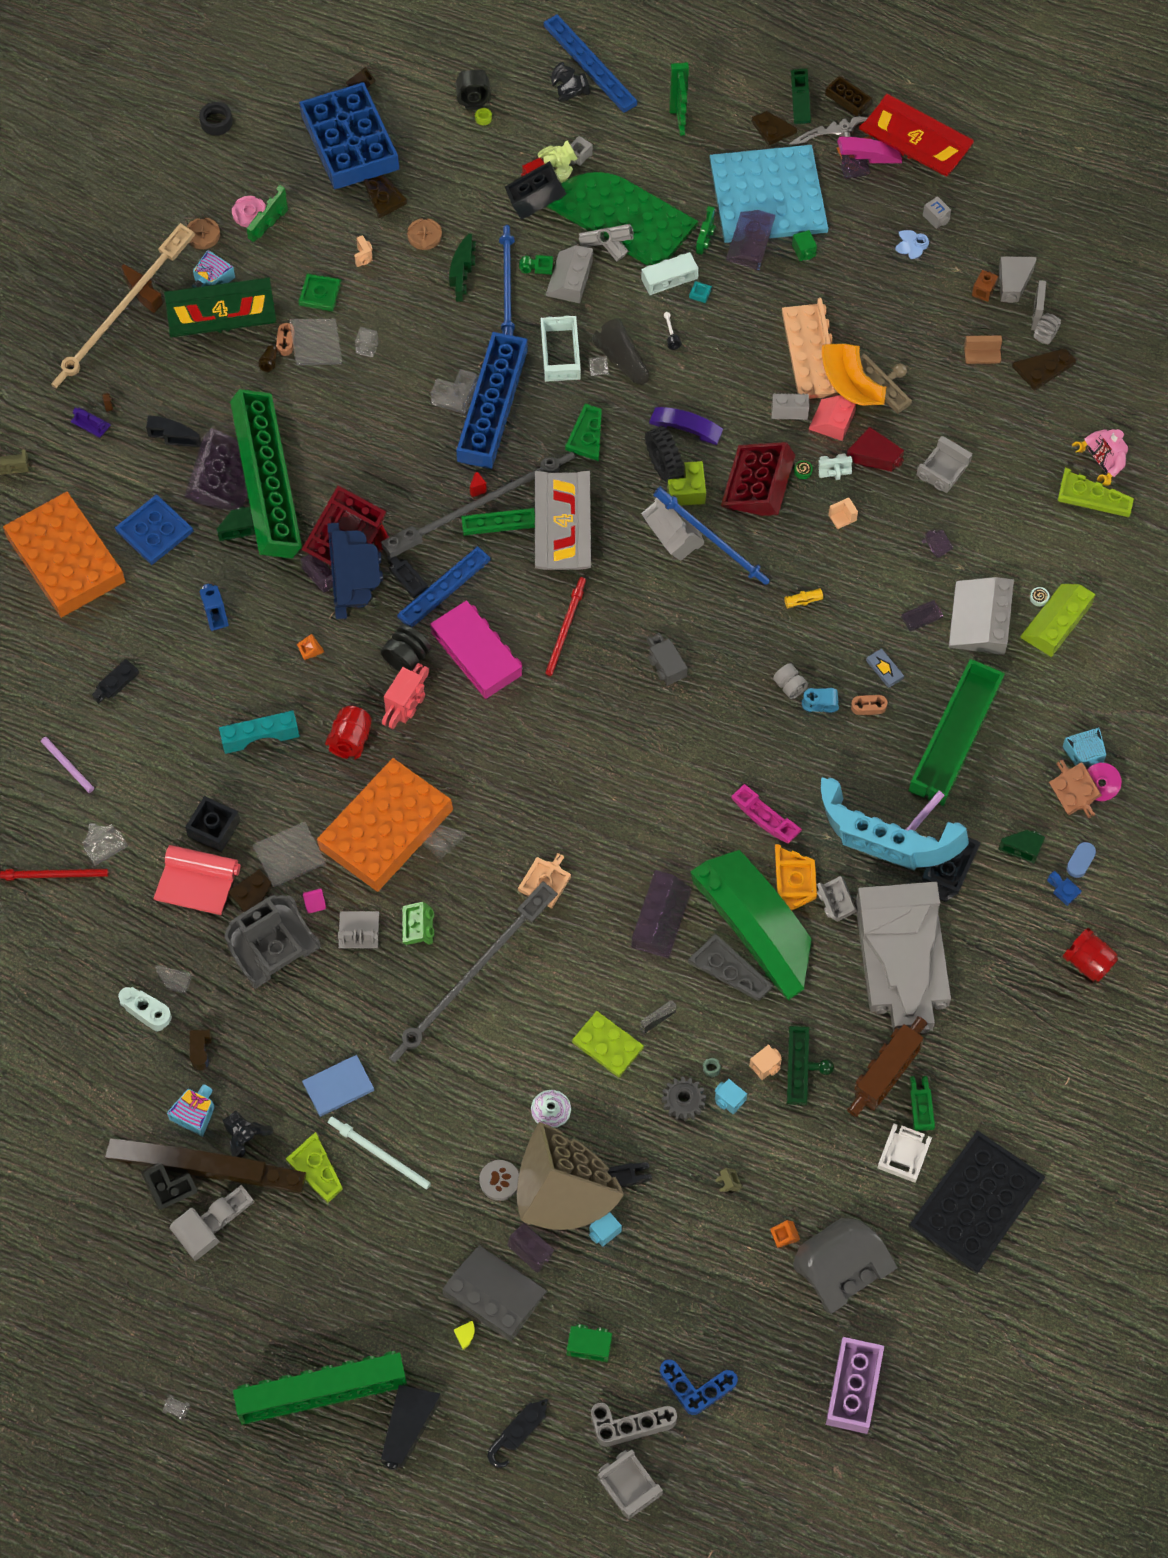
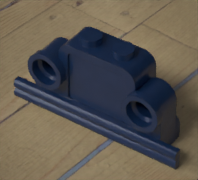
[327,523,383,619]

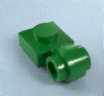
[519,255,553,275]

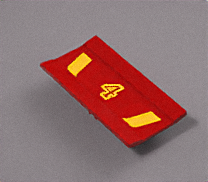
[859,93,974,177]

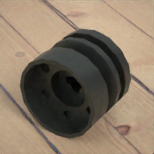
[380,625,431,672]

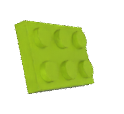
[572,1011,644,1078]

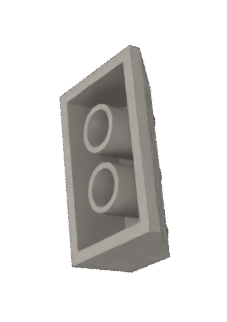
[546,245,593,303]

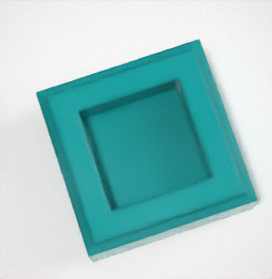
[689,281,712,303]

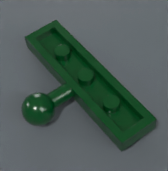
[787,1026,834,1105]

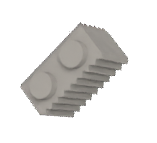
[771,393,809,420]

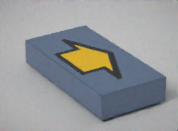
[866,648,904,688]

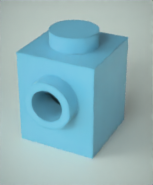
[715,1079,747,1114]
[589,1212,622,1247]

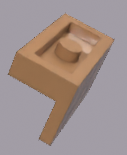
[964,335,1002,364]

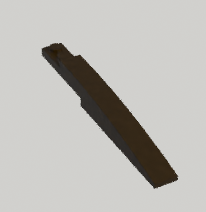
[105,1138,306,1194]

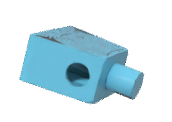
[1063,728,1106,769]

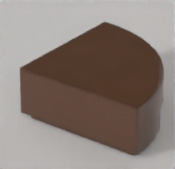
[102,393,113,412]

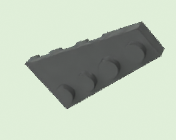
[688,934,773,1001]

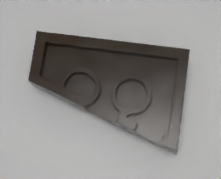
[363,175,407,219]

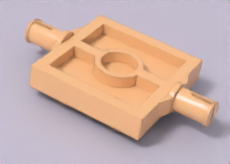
[518,853,571,908]

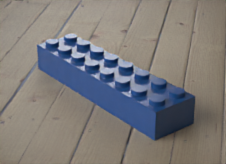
[456,332,528,469]

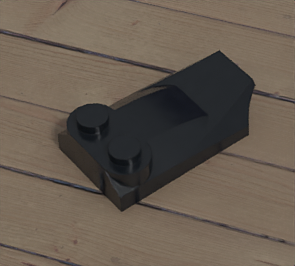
[922,828,981,902]

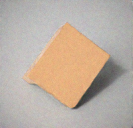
[828,498,858,529]

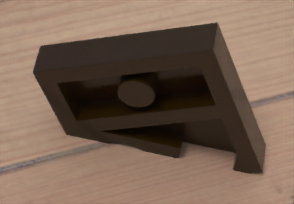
[751,111,797,146]
[228,869,272,912]

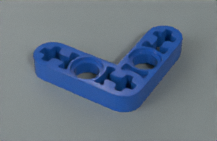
[660,1360,738,1415]

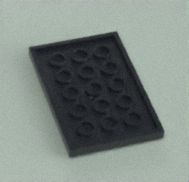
[909,1130,1045,1275]

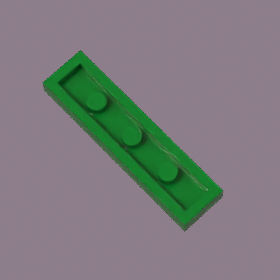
[461,508,535,536]

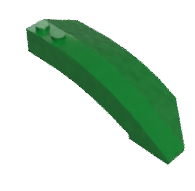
[690,850,812,1000]

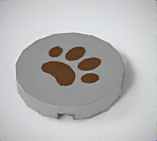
[479,1160,519,1201]

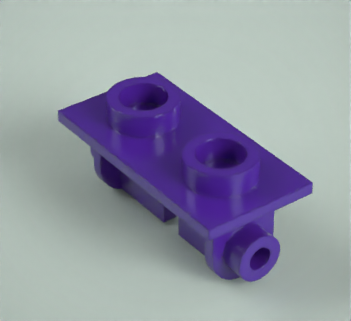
[71,408,111,438]

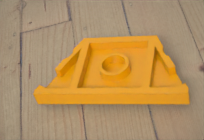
[775,844,817,911]

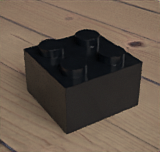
[185,796,240,853]

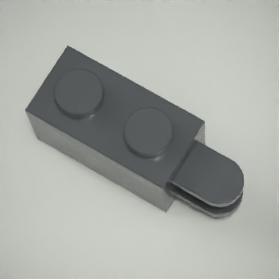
[647,632,688,686]

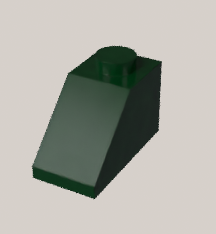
[217,507,255,541]
[998,830,1045,864]

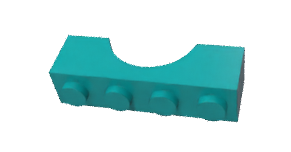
[219,710,299,754]

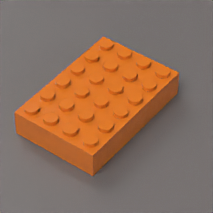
[3,491,125,618]
[317,758,453,892]

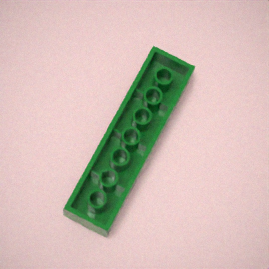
[233,1351,407,1425]

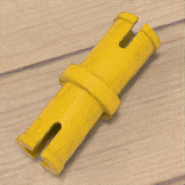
[784,588,823,609]

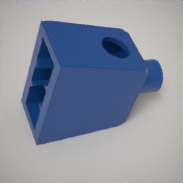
[199,584,229,631]

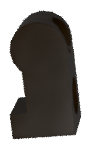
[190,1030,212,1071]

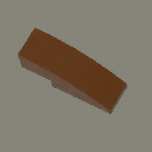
[121,264,163,313]

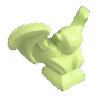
[538,140,578,183]

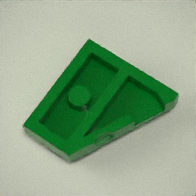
[696,206,716,255]

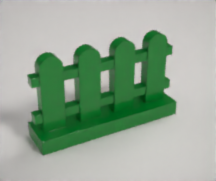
[669,62,689,136]

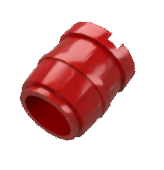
[325,706,371,759]
[1062,927,1119,982]

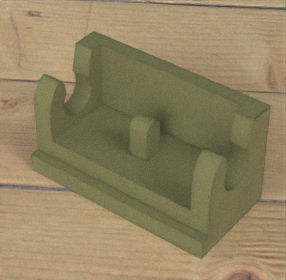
[0,449,29,475]

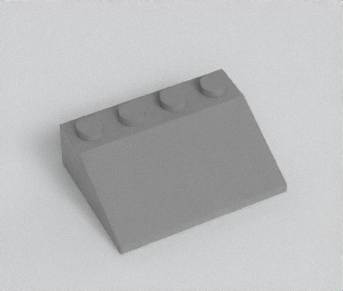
[948,577,1014,655]

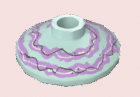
[531,1090,571,1128]

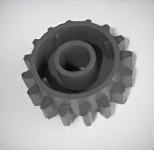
[662,1076,706,1122]

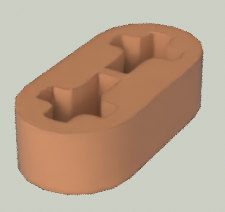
[276,323,295,356]
[851,695,888,715]

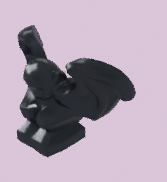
[551,62,589,102]
[223,1110,274,1158]

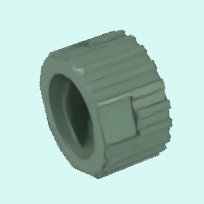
[703,1058,721,1078]

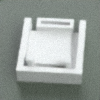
[877,1123,932,1183]

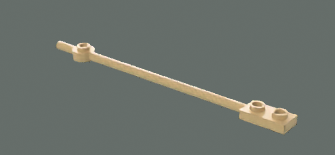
[51,223,195,389]

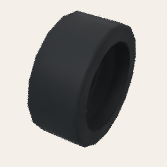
[199,102,233,136]

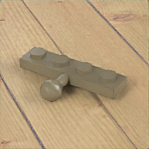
[860,354,912,414]

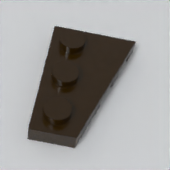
[1012,348,1076,391]

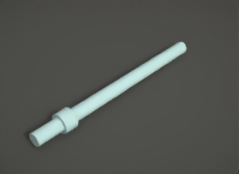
[328,1116,431,1190]

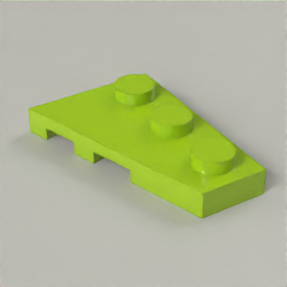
[286,1132,343,1203]

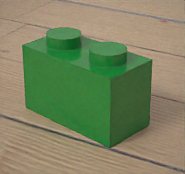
[567,1324,612,1363]

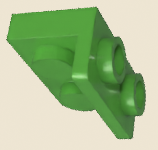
[402,902,434,945]

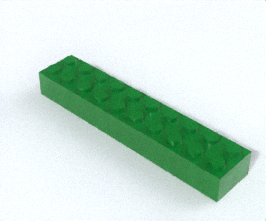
[230,389,302,558]

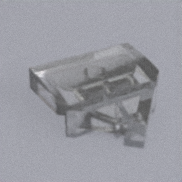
[83,823,128,866]

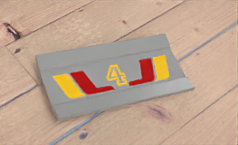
[535,471,591,570]

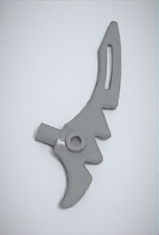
[789,117,867,145]

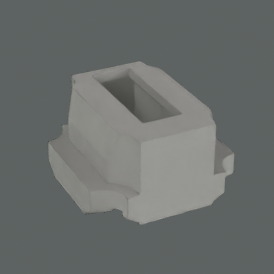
[641,498,705,561]

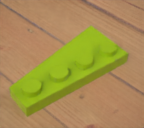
[1057,467,1134,517]

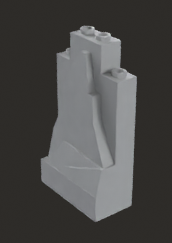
[855,882,951,1033]

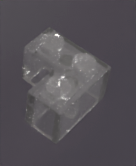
[431,369,477,414]

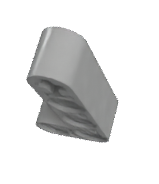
[591,1403,677,1447]

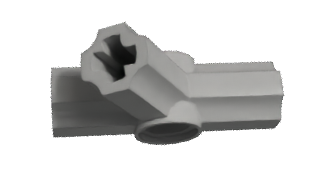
[579,224,634,262]

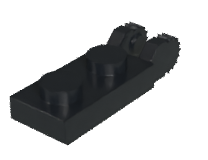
[608,1162,652,1188]

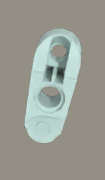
[118,987,172,1031]

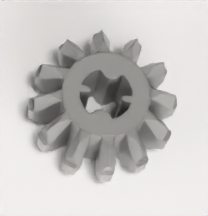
[1034,313,1061,345]

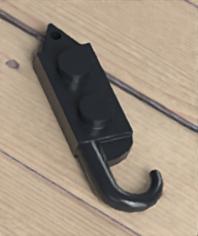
[487,1399,548,1468]

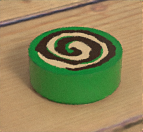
[794,461,813,479]

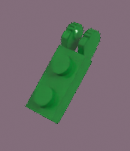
[910,1076,935,1131]

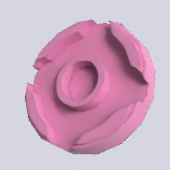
[232,196,266,227]

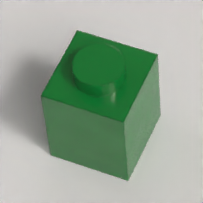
[792,230,817,261]

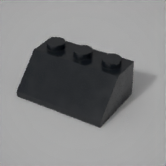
[505,161,567,220]

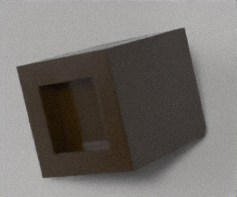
[346,67,376,88]

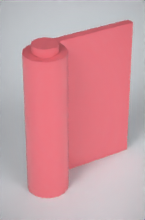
[154,845,241,915]

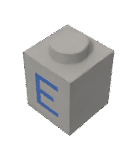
[923,196,951,229]

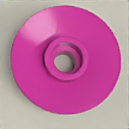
[1087,763,1122,801]

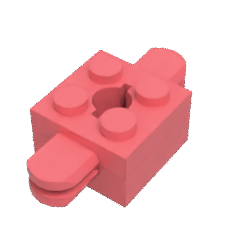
[382,663,429,729]

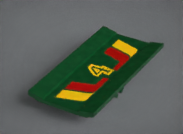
[164,277,277,338]

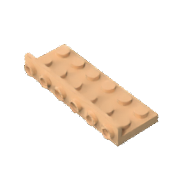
[782,298,838,399]

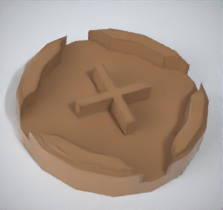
[187,218,221,250]
[407,218,442,250]

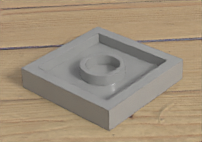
[1031,280,1046,330]

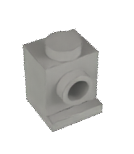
[570,136,593,166]

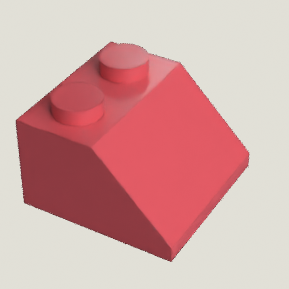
[809,395,856,441]

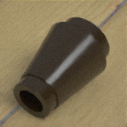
[258,345,277,372]

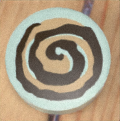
[1030,587,1049,607]

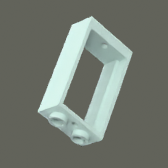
[541,316,581,382]

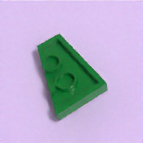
[246,185,288,242]

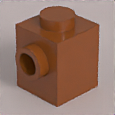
[972,270,998,302]

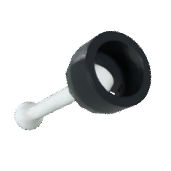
[664,312,682,350]

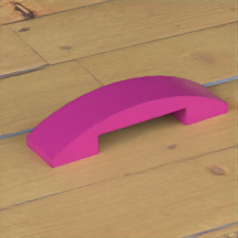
[731,784,802,844]

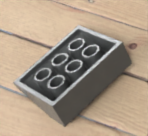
[442,1245,547,1342]

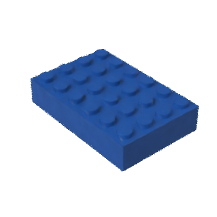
[299,82,400,190]

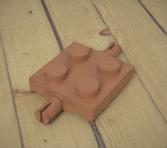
[1049,760,1102,818]

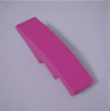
[837,137,902,163]

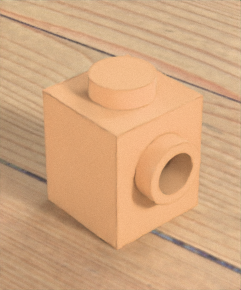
[749,1045,782,1080]

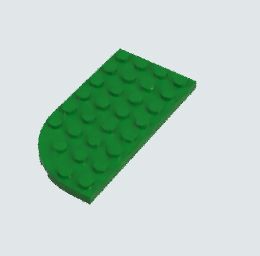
[547,172,698,266]

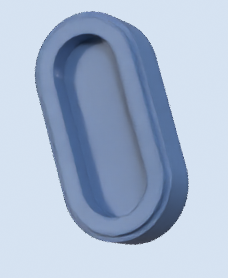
[1067,842,1096,878]

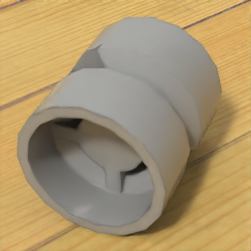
[773,663,809,699]

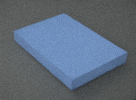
[302,1055,374,1117]

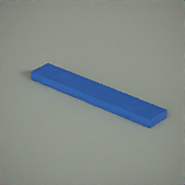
[397,546,491,628]

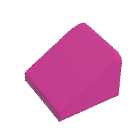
[303,889,326,913]

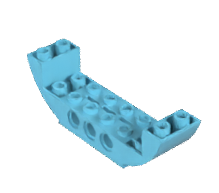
[821,777,969,871]

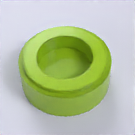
[475,108,492,125]

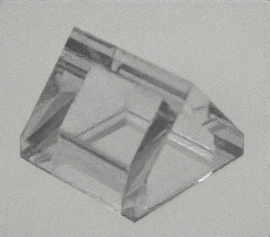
[588,356,609,376]

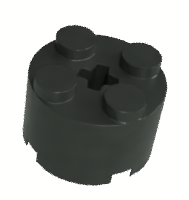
[456,70,491,110]

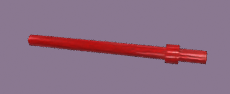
[545,577,586,676]
[0,869,108,881]

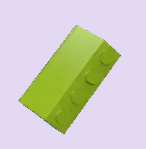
[1020,584,1096,657]

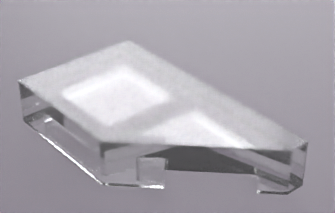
[155,965,192,994]

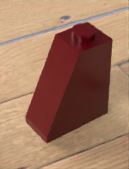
[847,427,904,472]

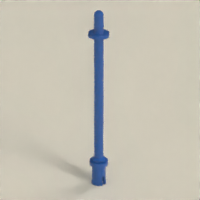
[499,225,515,336]
[653,486,770,585]

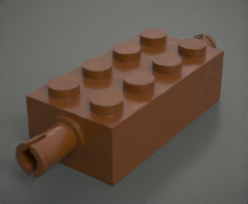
[847,1016,928,1117]

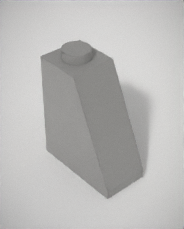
[999,257,1036,303]

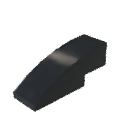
[146,415,202,447]

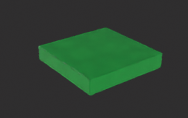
[298,274,341,311]

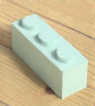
[641,252,699,295]

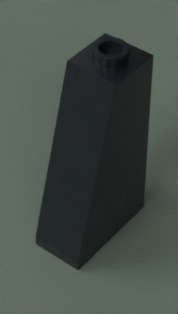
[381,1385,441,1470]

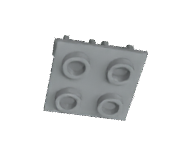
[338,911,379,948]

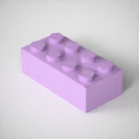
[825,1337,884,1434]

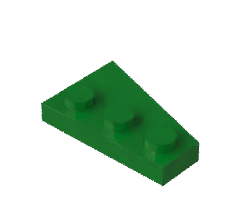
[565,404,602,461]

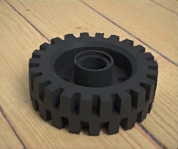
[645,426,684,482]

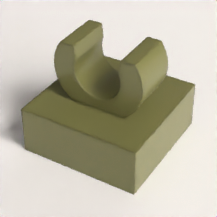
[715,1168,743,1192]

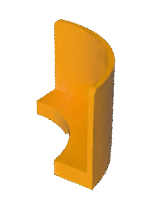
[822,344,886,406]

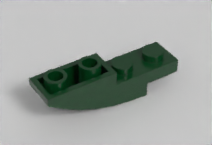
[791,68,811,124]
[449,233,476,302]

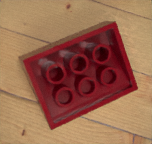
[721,442,795,516]

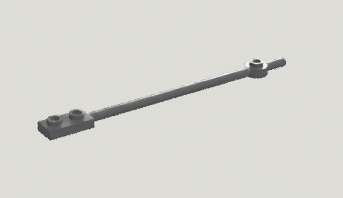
[381,452,575,558]
[389,881,558,1063]

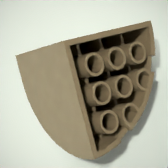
[517,1122,624,1230]

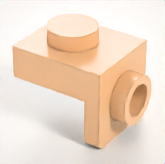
[354,235,373,267]

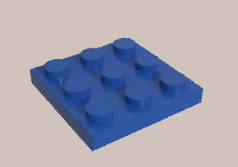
[115,494,194,565]

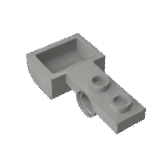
[169,1185,255,1261]

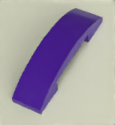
[649,407,723,445]

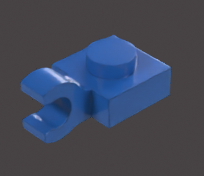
[1047,871,1082,906]

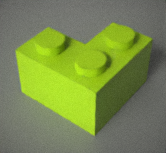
[667,461,706,506]

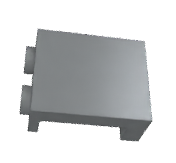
[916,436,972,493]
[598,1449,663,1520]

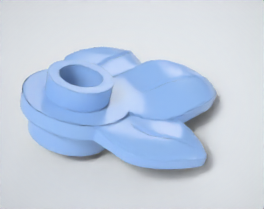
[895,230,929,259]

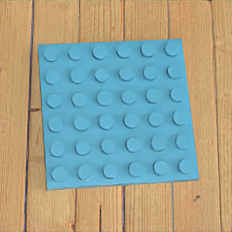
[710,145,828,243]

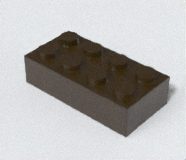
[825,75,872,117]

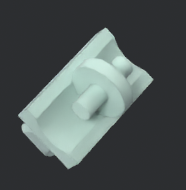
[819,453,852,480]

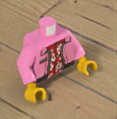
[1072,429,1128,486]

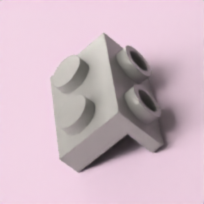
[817,876,858,922]

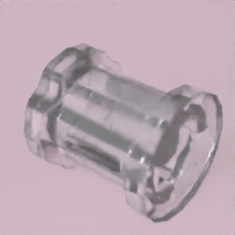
[163,1395,190,1421]

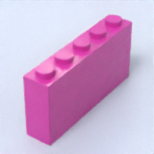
[430,600,523,699]

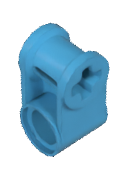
[801,688,839,712]

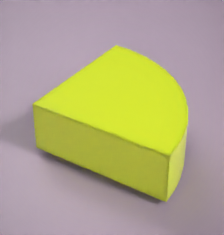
[454,1321,475,1350]

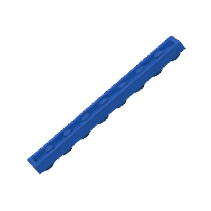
[544,14,637,113]

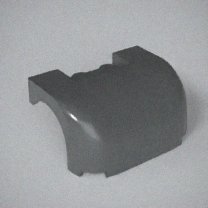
[224,895,321,989]
[793,1218,898,1314]

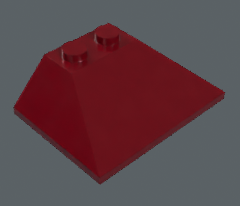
[302,486,386,566]

